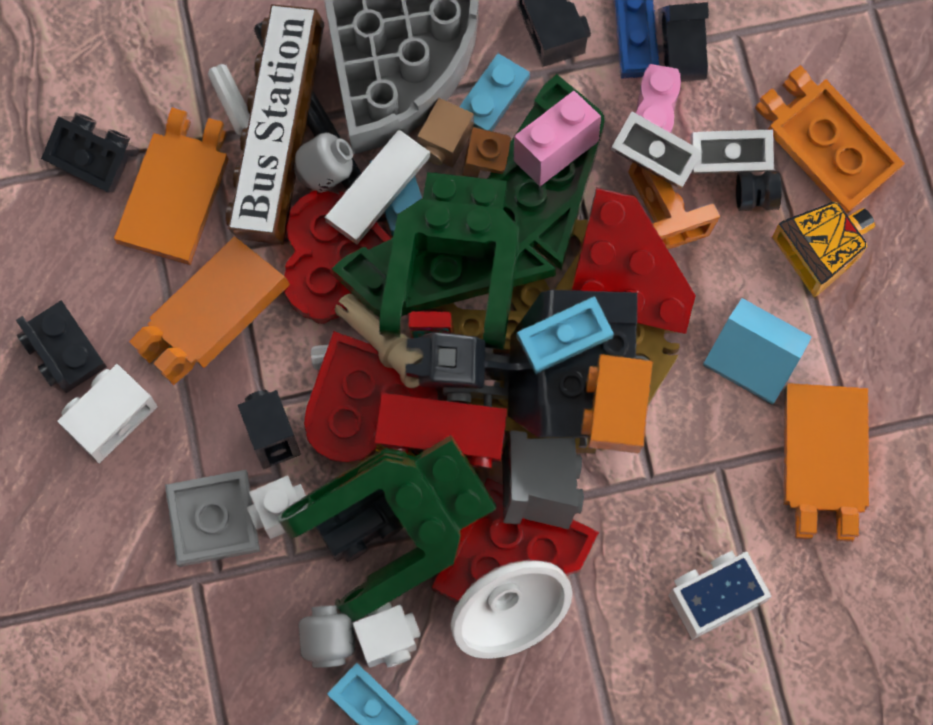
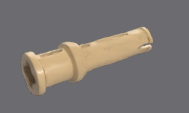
[335,294,423,388]

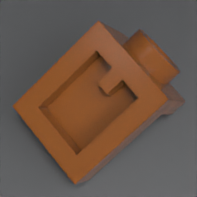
[461,127,511,178]

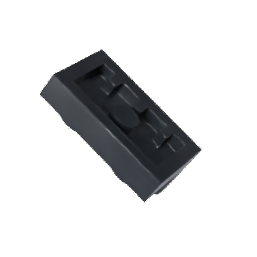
[41,112,139,193]
[16,300,107,393]

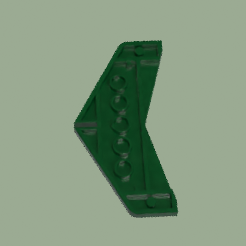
[332,74,605,317]

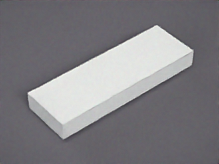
[325,130,430,244]

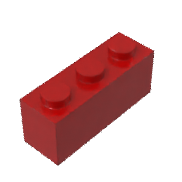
[375,393,507,469]

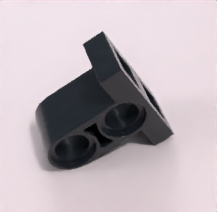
[658,2,709,82]

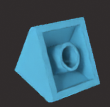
[703,298,812,405]

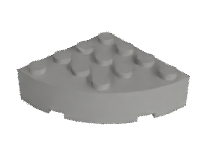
[324,0,479,155]

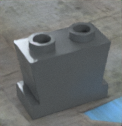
[502,431,584,529]

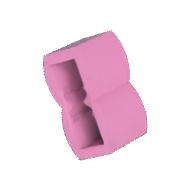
[636,64,681,133]

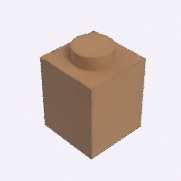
[418,98,474,168]

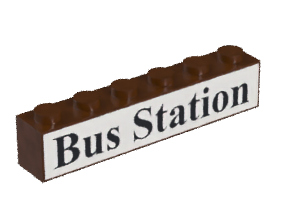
[225,4,325,245]

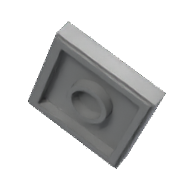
[165,470,260,567]

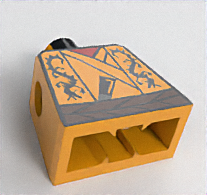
[772,202,875,297]

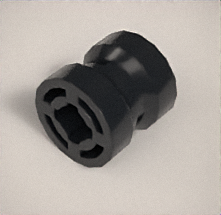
[736,171,782,211]

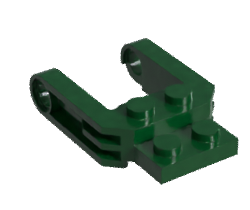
[379,172,519,350]
[277,435,496,622]

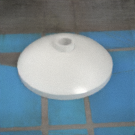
[451,561,572,659]

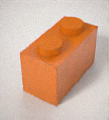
[581,355,653,454]

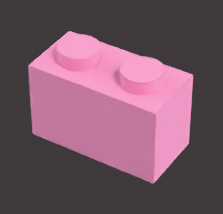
[514,91,601,186]

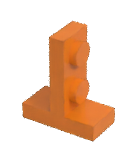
[628,162,721,250]

